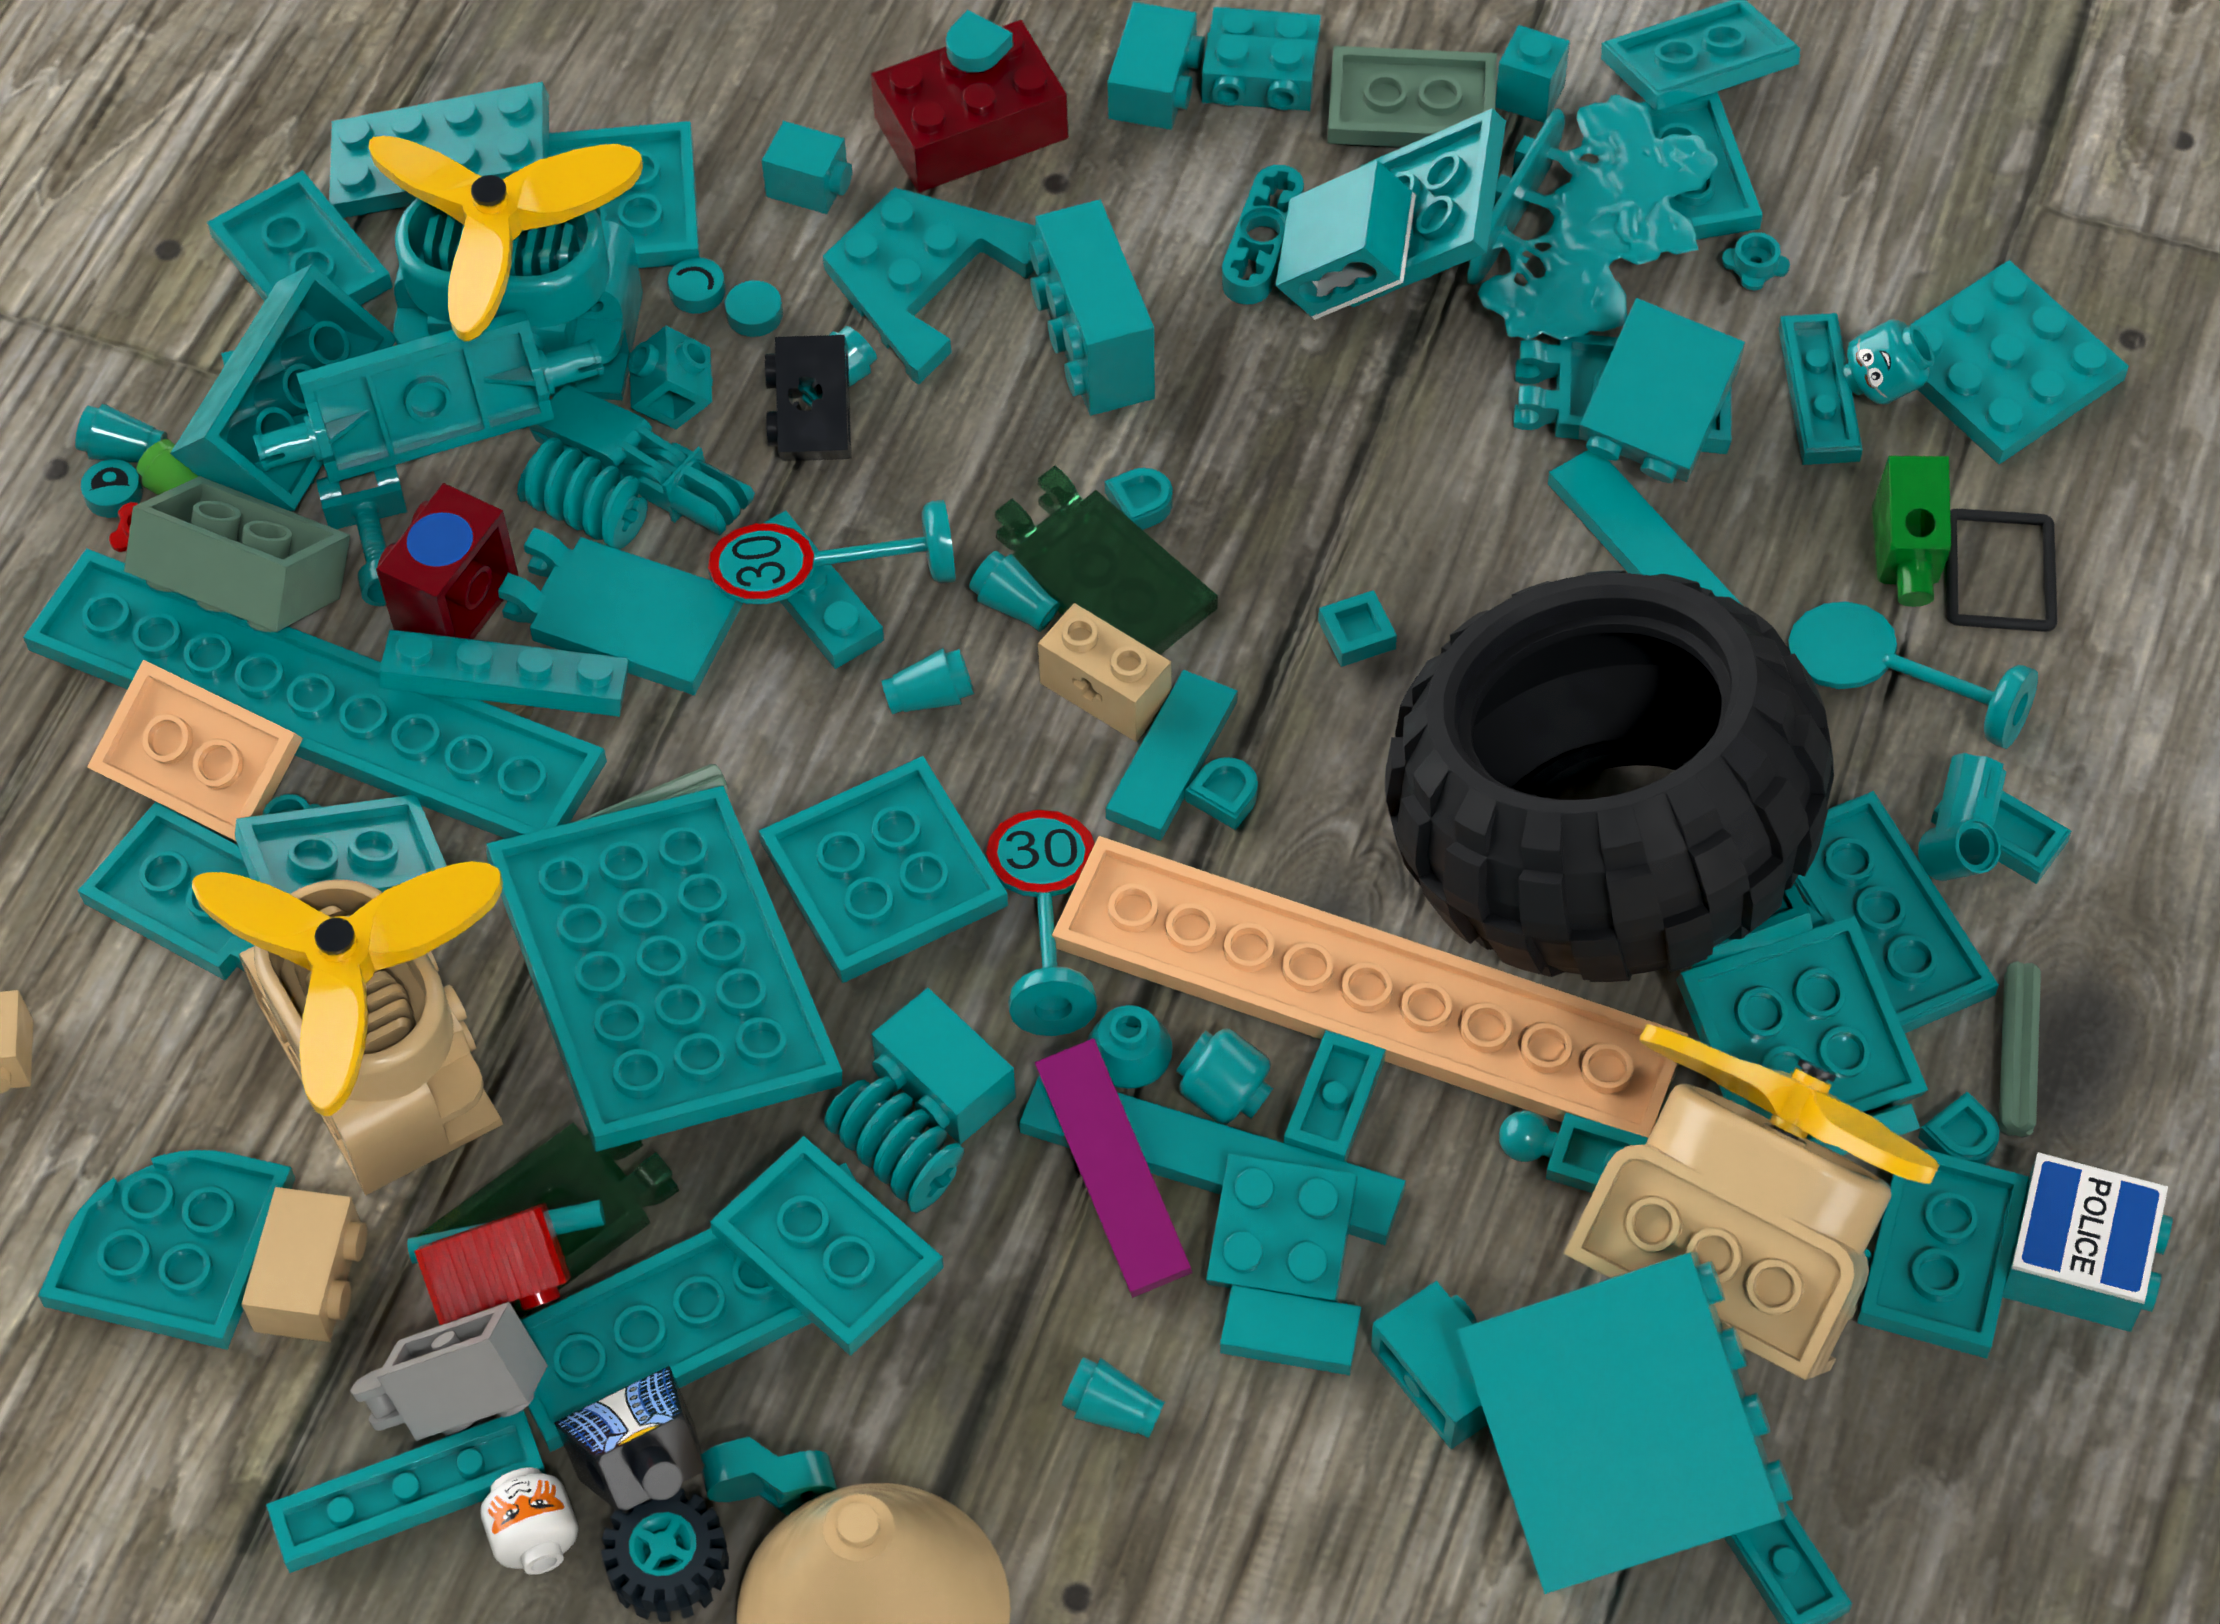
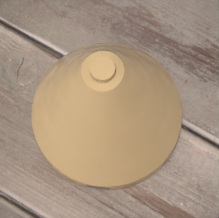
[737,1483,1011,1624]

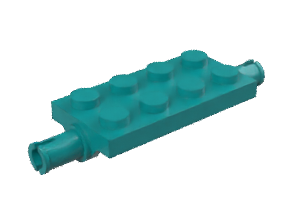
[253,310,605,483]

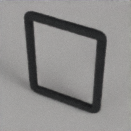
[1946,508,2057,632]

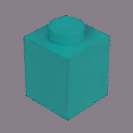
[1495,25,1570,123]
[761,121,853,214]

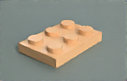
[87,660,303,841]

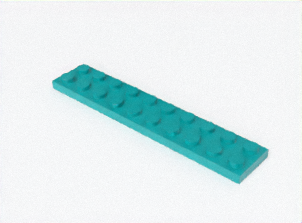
[23,548,607,839]

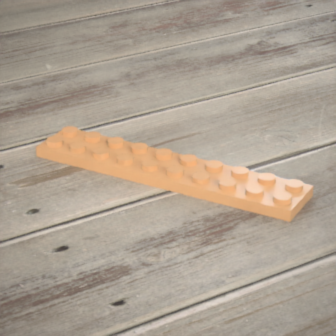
[1052,836,1688,1138]

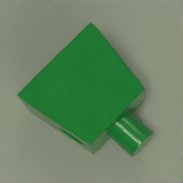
[1872,456,1951,607]

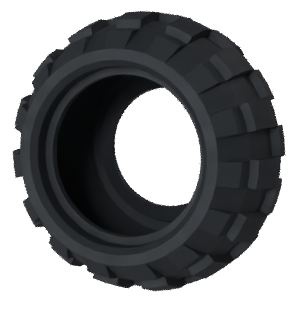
[1385,570,1834,982]

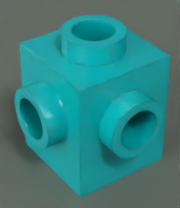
[628,325,713,430]

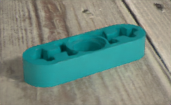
[1222,164,1304,305]

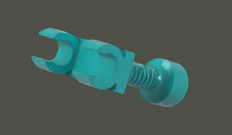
[316,465,408,606]

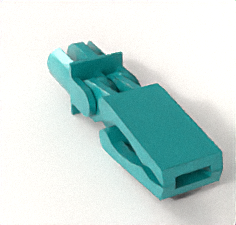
[530,384,755,536]

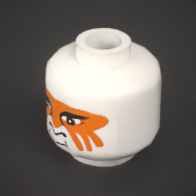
[481,1468,578,1575]

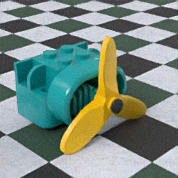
[368,136,643,401]

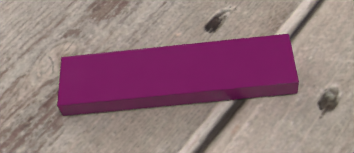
[1035,1038,1192,1298]

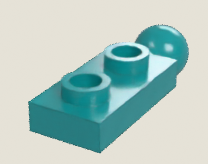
[1499,1111,1648,1193]

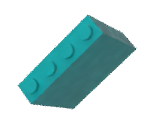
[1457,1252,1793,1594]

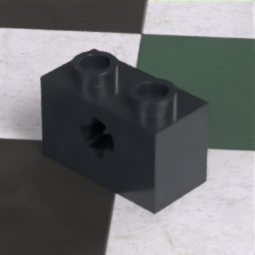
[765,335,852,461]

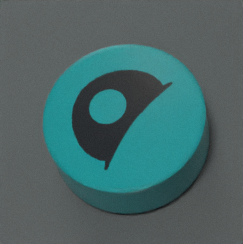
[81,459,143,518]

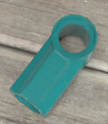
[1918,753,2007,881]

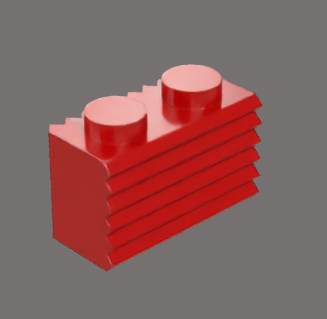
[414,1203,571,1326]

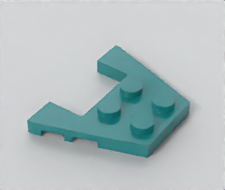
[823,187,1036,384]

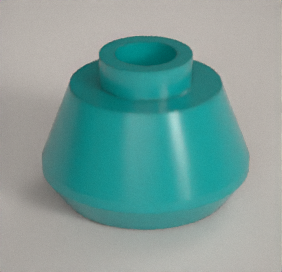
[1087,1005,1173,1089]

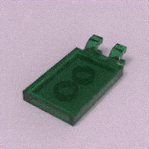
[995,465,1218,655]
[415,1122,680,1319]

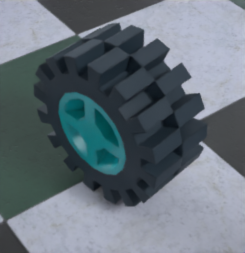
[601,1488,729,1622]

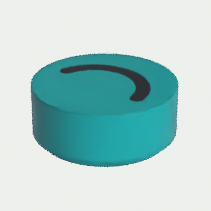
[668,257,726,314]

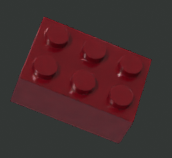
[871,20,1069,193]

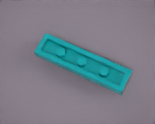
[379,629,629,717]
[266,1409,546,1573]

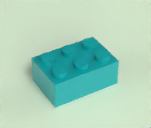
[1029,199,1155,416]

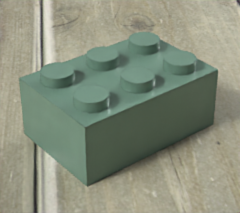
[124,476,350,632]

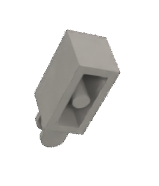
[350,1302,548,1441]

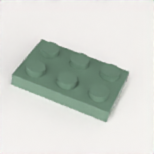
[1328,46,1497,147]

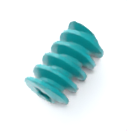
[517,437,648,549]
[824,1076,964,1213]

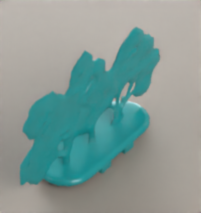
[1468,94,1718,341]

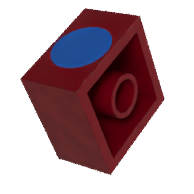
[376,483,519,640]

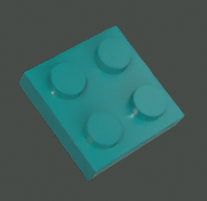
[1206,1153,1358,1302]

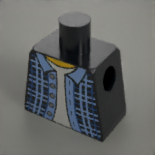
[554,1366,705,1511]

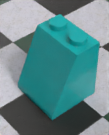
[1579,298,1745,483]

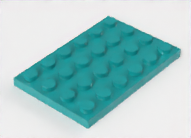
[486,786,843,1152]

